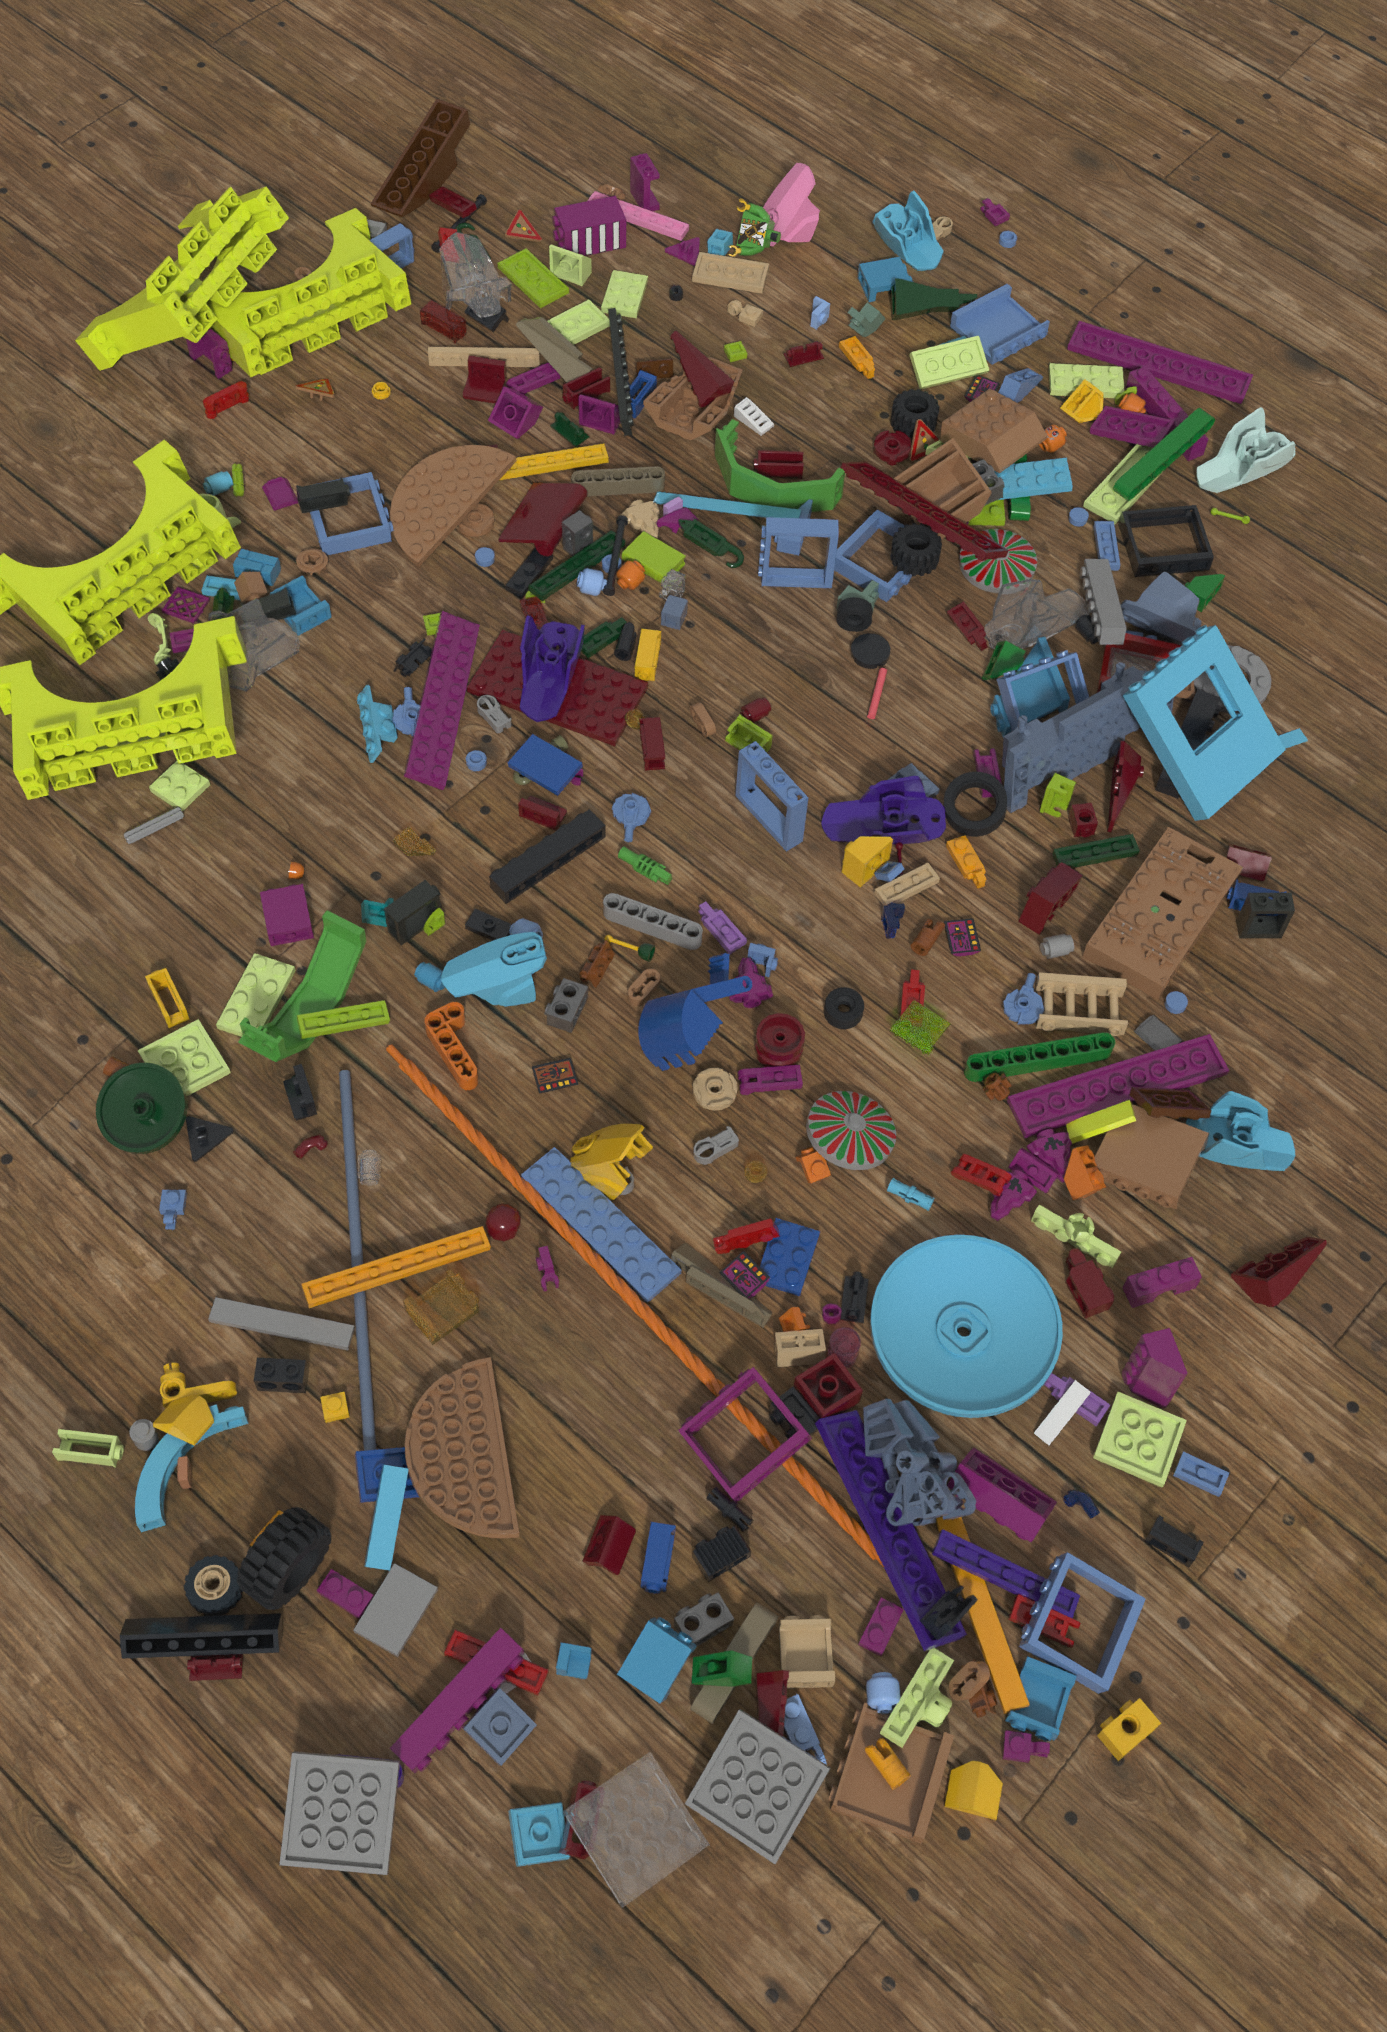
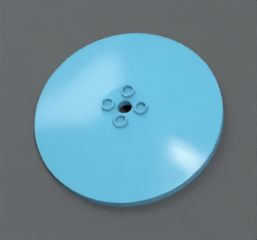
[870,1235,1063,1418]

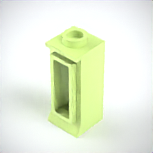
[52,1429,124,1468]

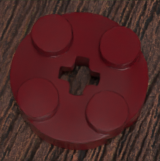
[873,430,911,466]

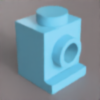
[707,229,733,256]

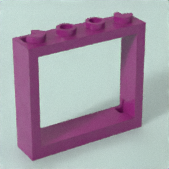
[678,1367,812,1502]

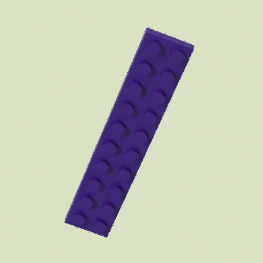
[815,1410,967,1651]

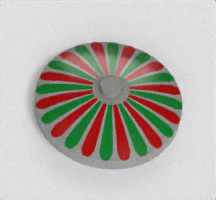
[959,529,1037,593]
[806,1091,896,1170]

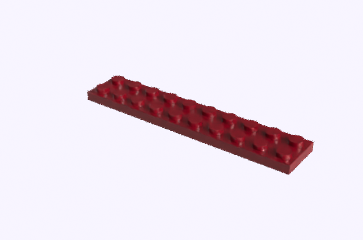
[841,461,1009,561]

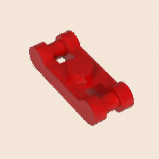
[203,381,249,419]
[951,1154,1012,1196]

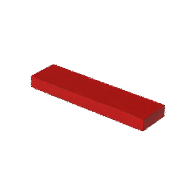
[444,1629,549,1696]

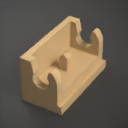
[775,1329,826,1367]

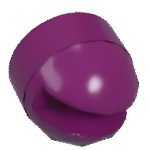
[822,1304,842,1324]

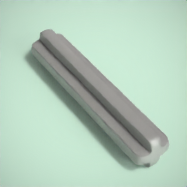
[123,807,184,844]

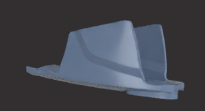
[1120,572,1202,646]

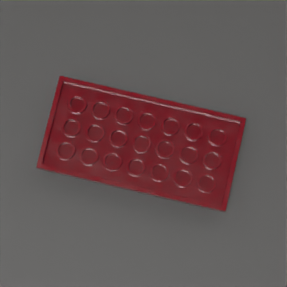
[467,630,648,746]

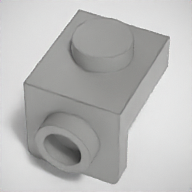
[367,219,387,239]

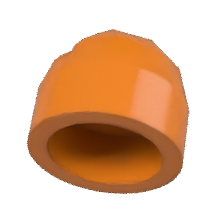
[288,862,304,879]

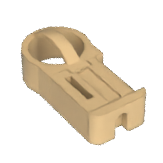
[933,217,953,240]

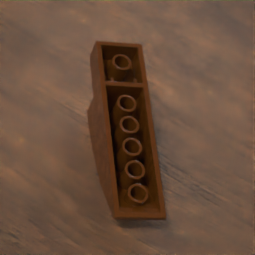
[371,99,470,217]

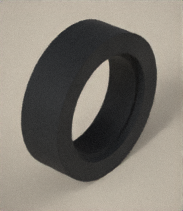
[944,772,1007,837]

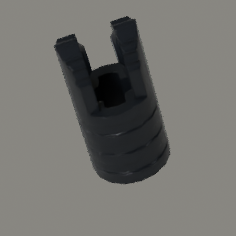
[614,622,637,661]

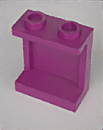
[630,153,660,211]
[186,328,233,379]
[260,884,314,946]

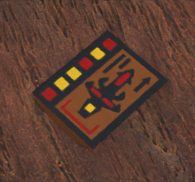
[532,1057,578,1094]

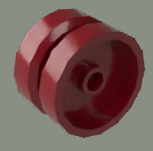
[755,1013,805,1067]

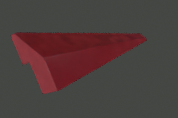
[670,331,735,408]
[755,1670,789,1736]

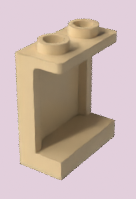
[779,1615,835,1688]

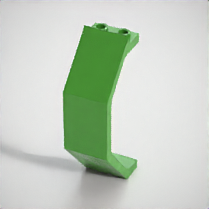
[715,419,845,512]
[238,910,367,1062]

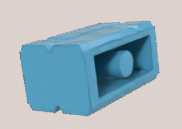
[233,549,281,586]

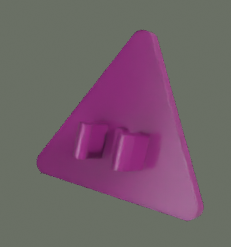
[665,237,700,266]

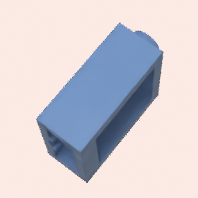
[369,223,414,269]

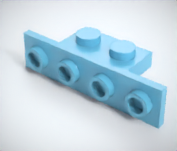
[357,685,398,763]

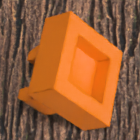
[779,1307,810,1332]

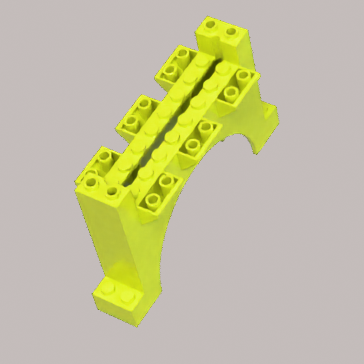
[75,187,289,371]
[183,208,411,377]
[0,440,241,665]
[0,616,247,800]

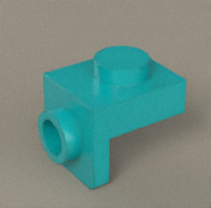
[361,898,394,927]

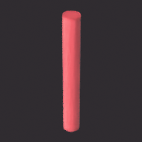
[867,668,887,719]

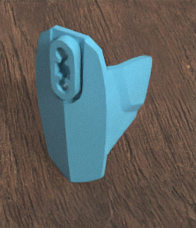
[873,190,944,271]
[441,932,547,1007]
[1186,1091,1295,1171]

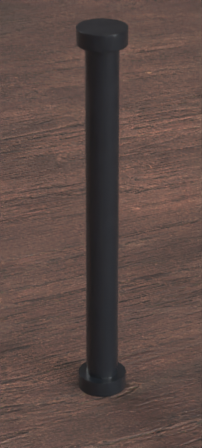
[431,194,487,253]
[603,515,628,596]

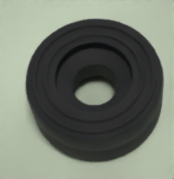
[836,597,873,632]
[824,987,864,1029]

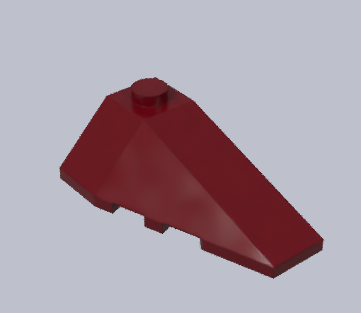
[1107,741,1144,832]
[1231,1237,1327,1307]

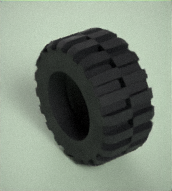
[237,1507,332,1610]

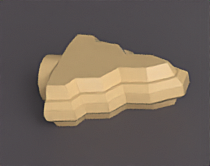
[621,500,659,539]

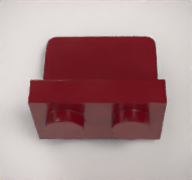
[463,356,507,404]

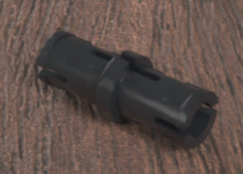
[706,1487,754,1532]

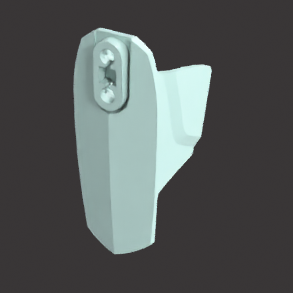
[1196,407,1295,493]

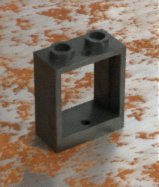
[384,880,442,946]
[1236,893,1295,939]

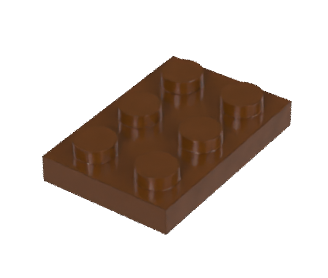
[1129,1087,1212,1120]

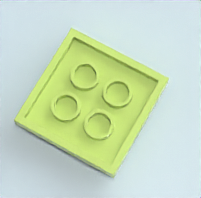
[138,1019,231,1096]
[1093,1392,1187,1487]

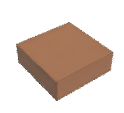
[178,1456,192,1489]

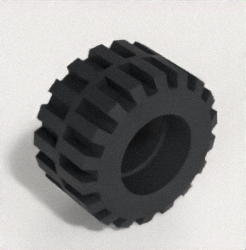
[891,389,940,438]
[890,523,942,577]

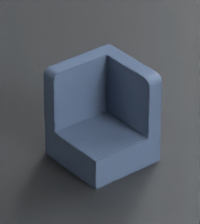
[661,595,688,630]

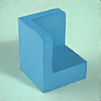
[556,1643,592,1679]

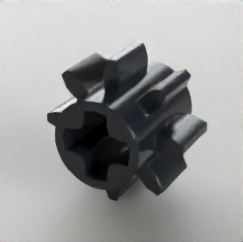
[155,657,180,680]

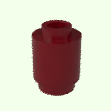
[740,697,771,723]

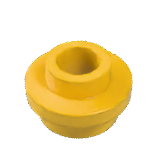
[372,382,391,400]

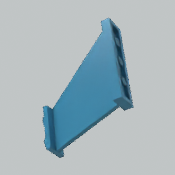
[990,637,1070,739]

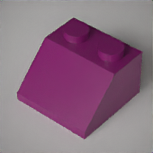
[488,387,543,439]
[579,395,621,434]

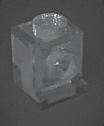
[659,569,686,600]

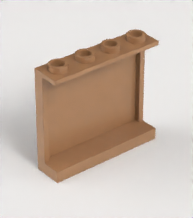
[1095,1101,1209,1209]
[828,1702,954,1844]

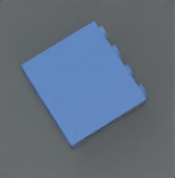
[950,284,1050,365]

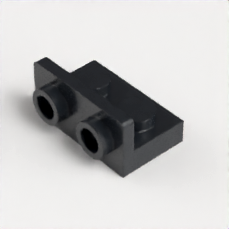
[464,295,509,333]
[283,1064,317,1121]
[769,1387,820,1440]

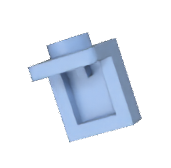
[810,296,830,329]

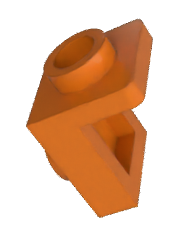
[795,1147,831,1183]

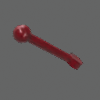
[895,842,903,877]

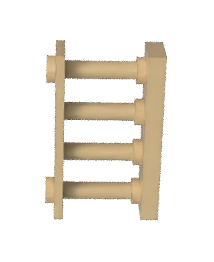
[1035,972,1128,1036]

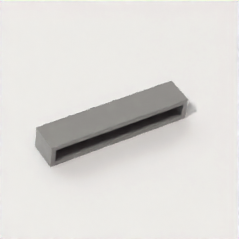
[1080,559,1126,645]

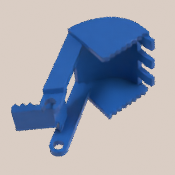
[638,953,752,1071]

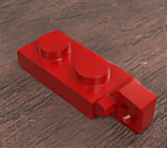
[899,969,925,1028]
[713,1218,780,1254]

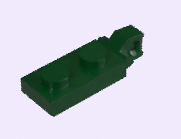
[581,617,627,658]

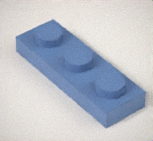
[1093,521,1120,571]

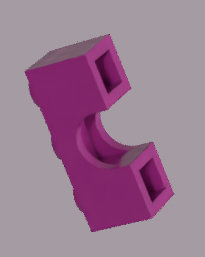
[1122,1257,1202,1308]

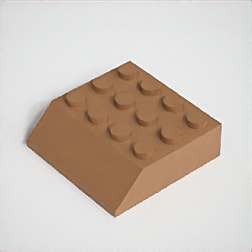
[940,389,1047,473]
[894,438,992,540]

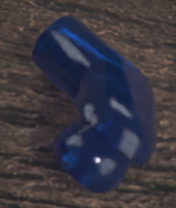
[1063,1489,1100,1519]

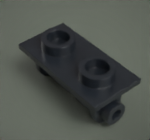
[394,638,432,677]
[840,1272,869,1323]

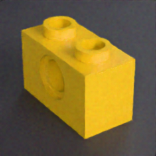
[1097,1698,1161,1761]

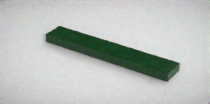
[528,530,625,601]

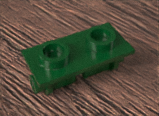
[550,412,590,447]
[211,588,235,621]

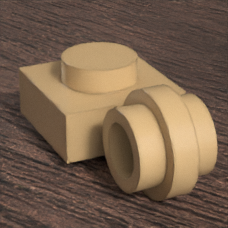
[728,300,763,327]

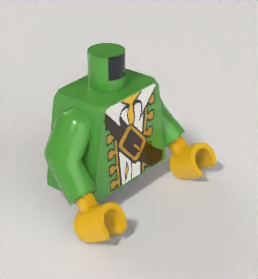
[728,199,781,257]

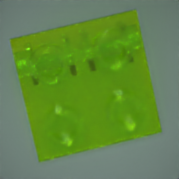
[890,1000,951,1055]

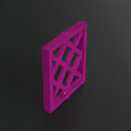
[162,587,210,624]

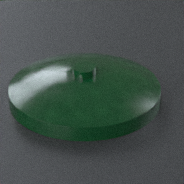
[96,1063,188,1154]

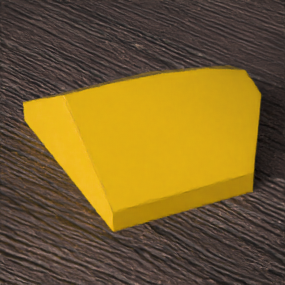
[1060,379,1104,423]
[153,1394,214,1446]
[944,1761,1003,1820]

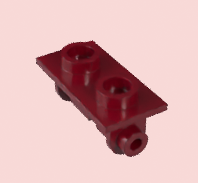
[783,341,824,367]
[187,1654,243,1681]

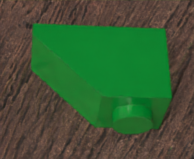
[1185,574,1225,612]
[982,640,1026,680]
[692,1650,752,1687]

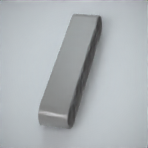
[603,893,703,950]

